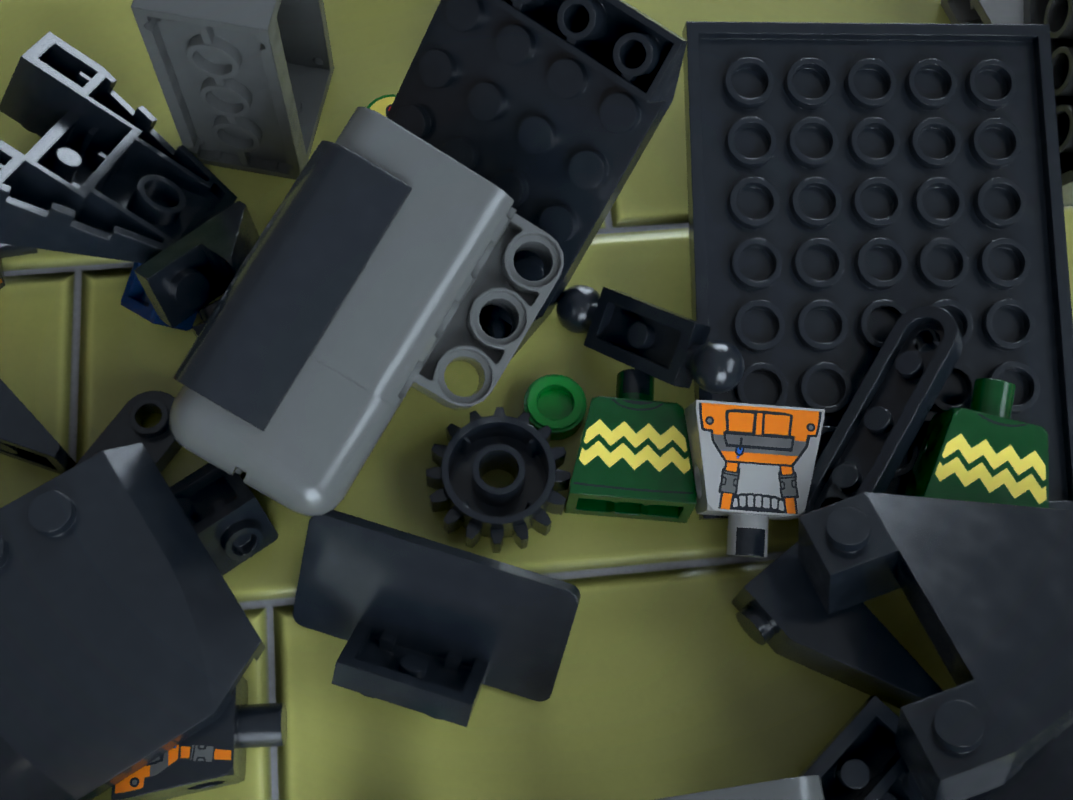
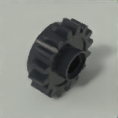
[426,407,571,553]

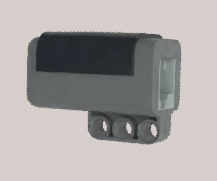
[169,106,564,516]

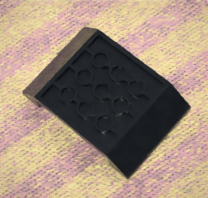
[386,0,687,358]

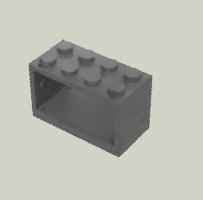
[131,0,334,180]

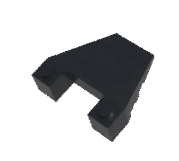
[0,31,238,263]
[798,492,1073,800]

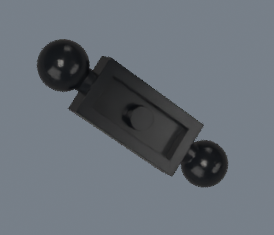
[556,285,745,394]

